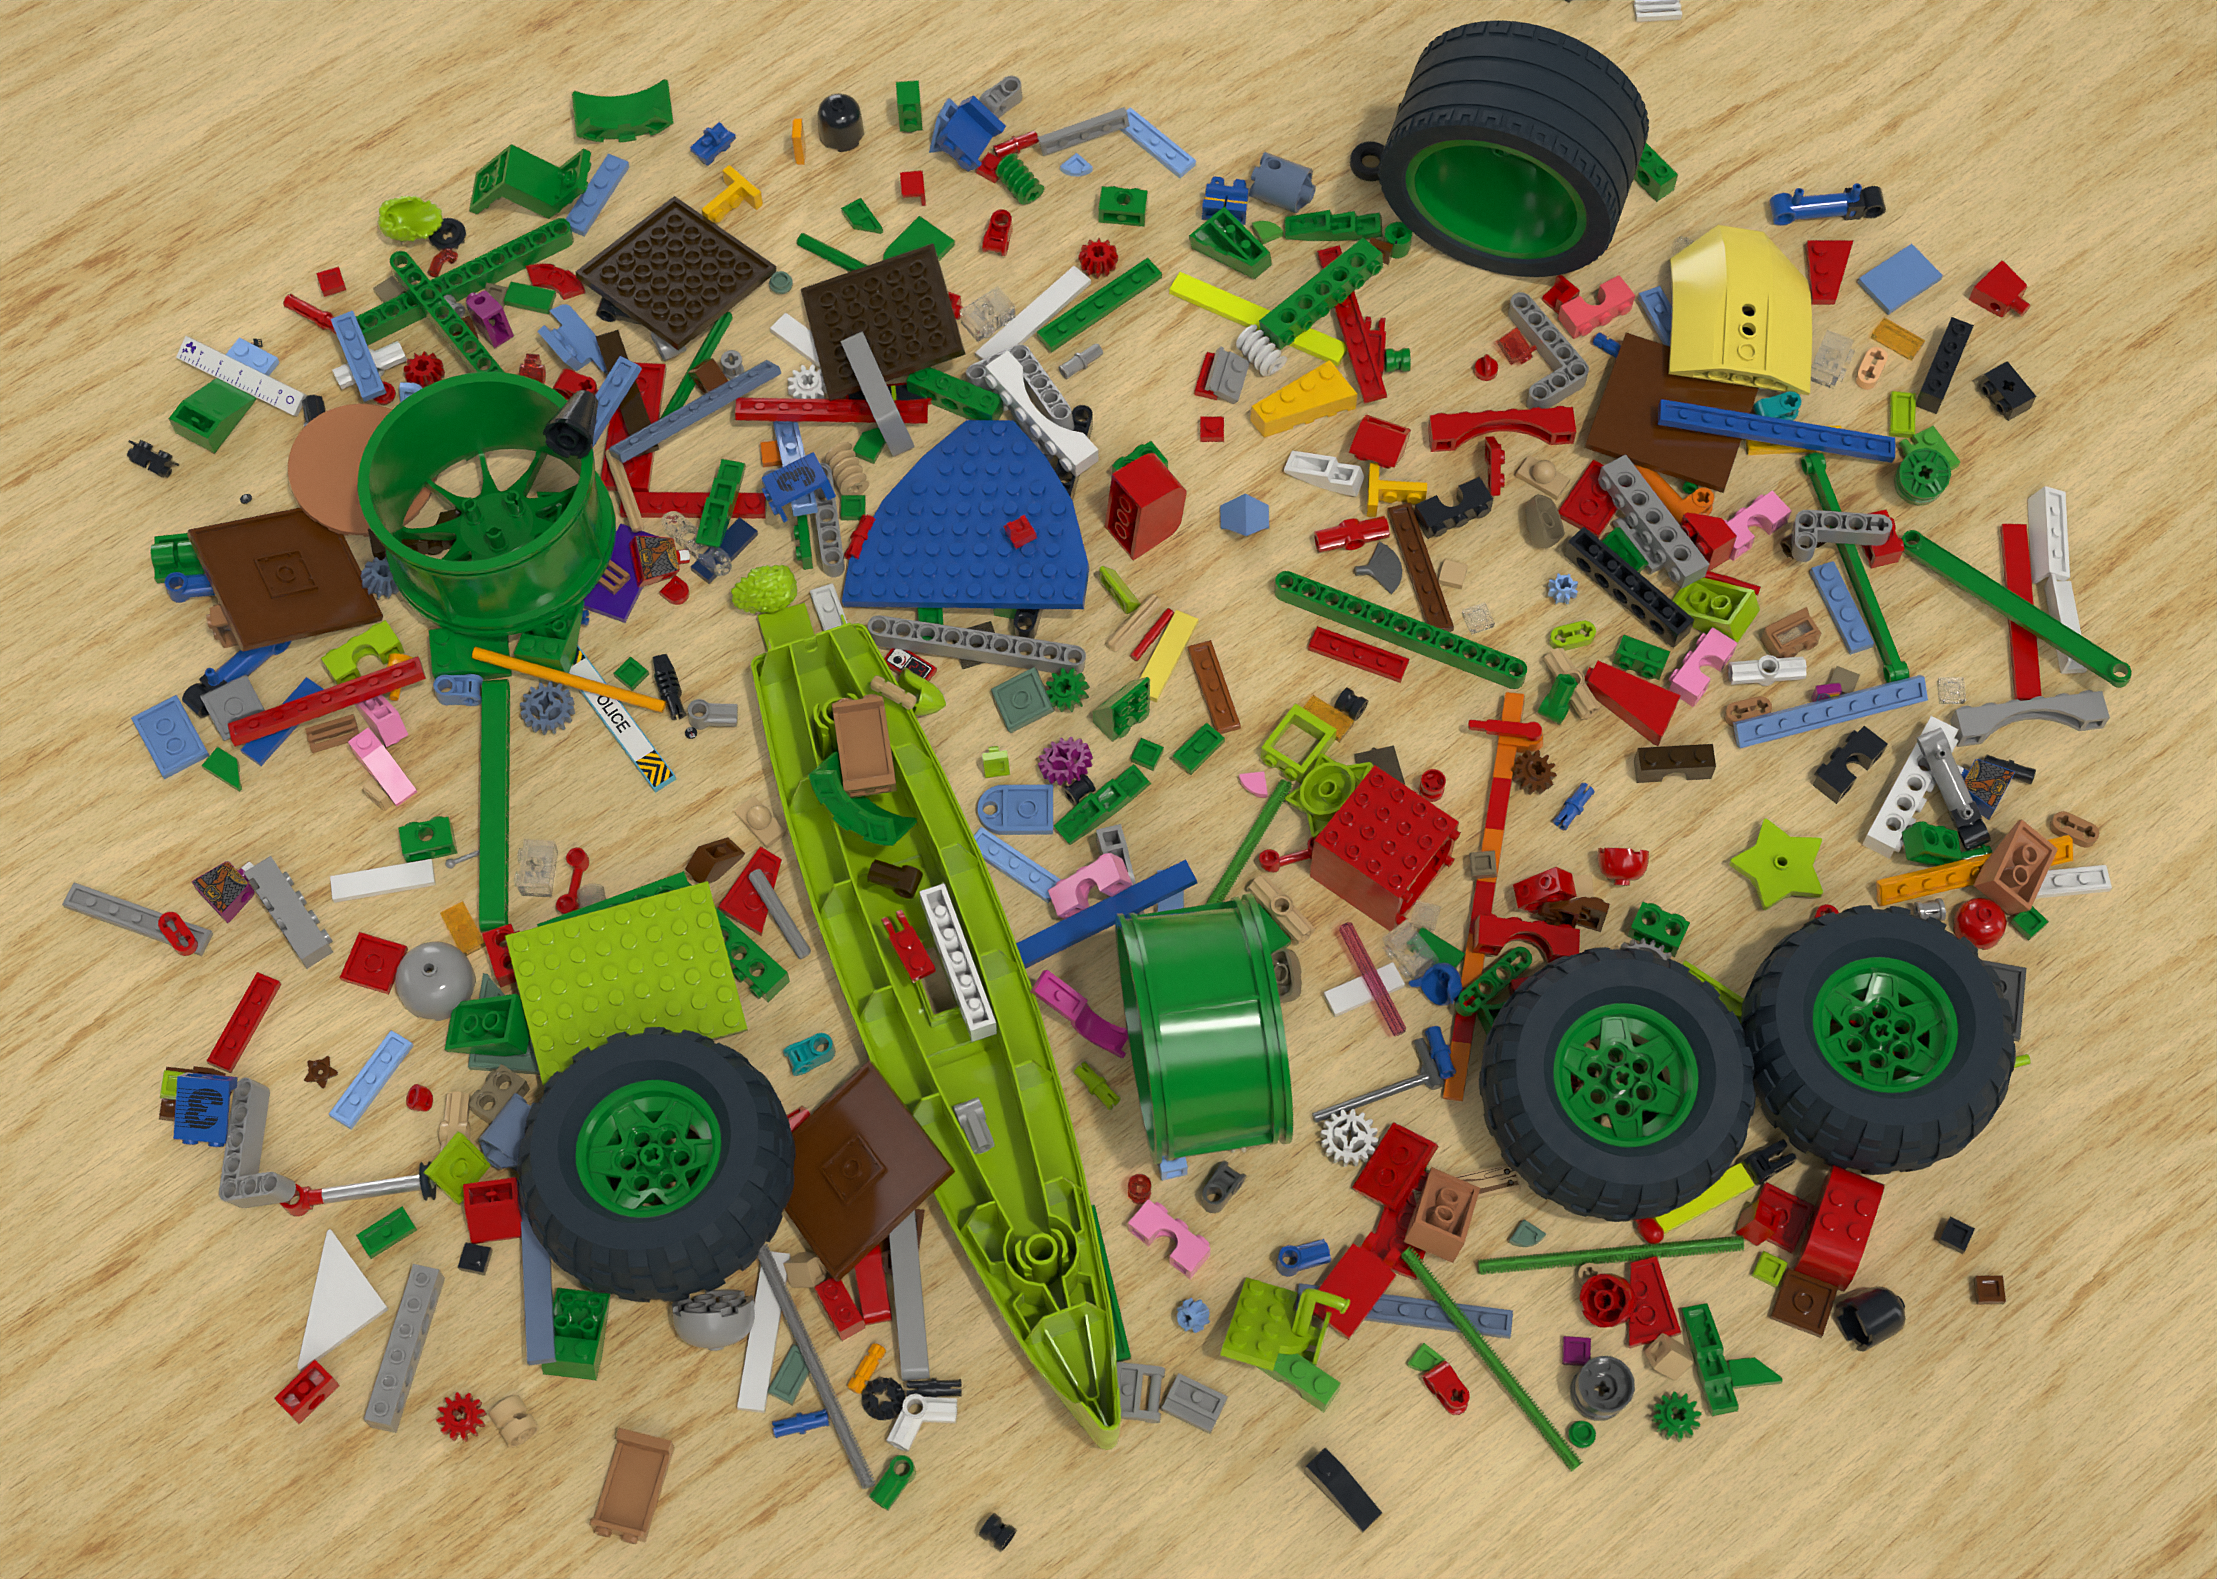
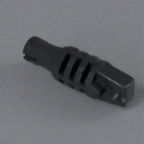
[652,654,686,720]

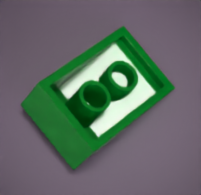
[429,628,512,682]
[444,994,530,1057]

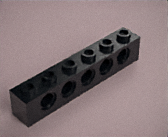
[1564,527,1695,648]

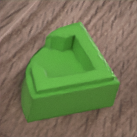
[1252,221,1283,244]
[1407,1343,1446,1372]

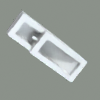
[1284,451,1365,497]

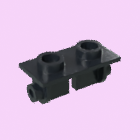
[127,440,180,478]

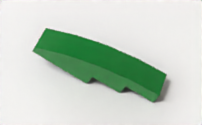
[1285,210,1382,241]
[695,459,746,549]
[1054,764,1152,845]
[1681,1303,1739,1416]

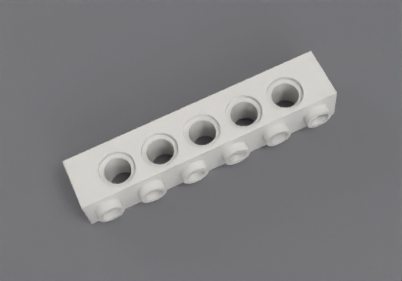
[1862,716,1959,859]
[920,884,997,1042]

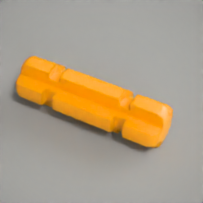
[848,1343,886,1394]

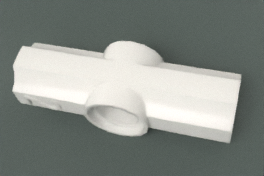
[332,341,407,389]
[1728,655,1807,686]

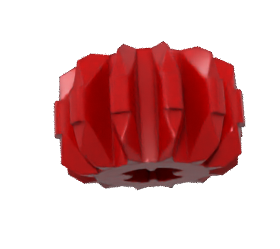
[1079,238,1118,278]
[403,351,445,388]

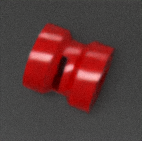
[1419,769,1446,802]

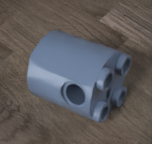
[1249,152,1316,213]
[478,1093,533,1171]

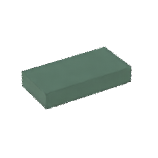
[768,1344,818,1405]

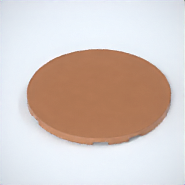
[288,404,435,537]

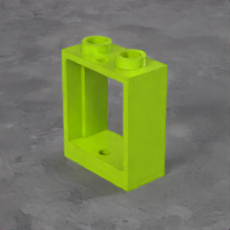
[1260,703,1337,784]

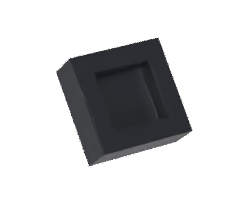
[1938,1216,1975,1254]
[458,1242,493,1276]

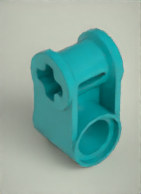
[1752,391,1802,421]
[783,1033,836,1076]

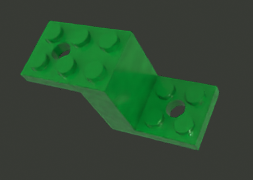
[469,144,592,219]

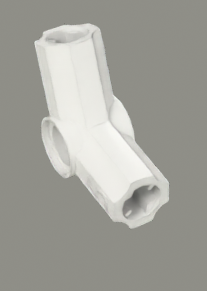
[887,1394,957,1452]

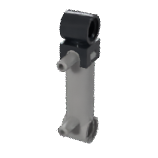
[1916,727,1991,851]

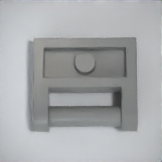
[1117,1362,1165,1423]

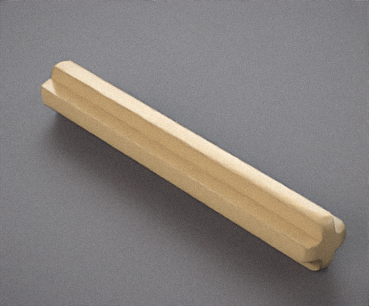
[605,450,645,533]

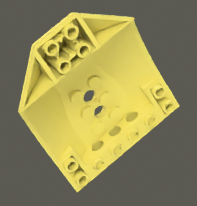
[1668,225,1812,395]

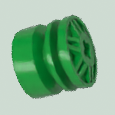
[1894,448,1951,506]

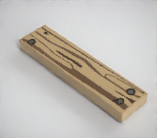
[1413,1165,1521,1203]

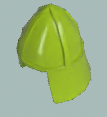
[897,667,946,716]

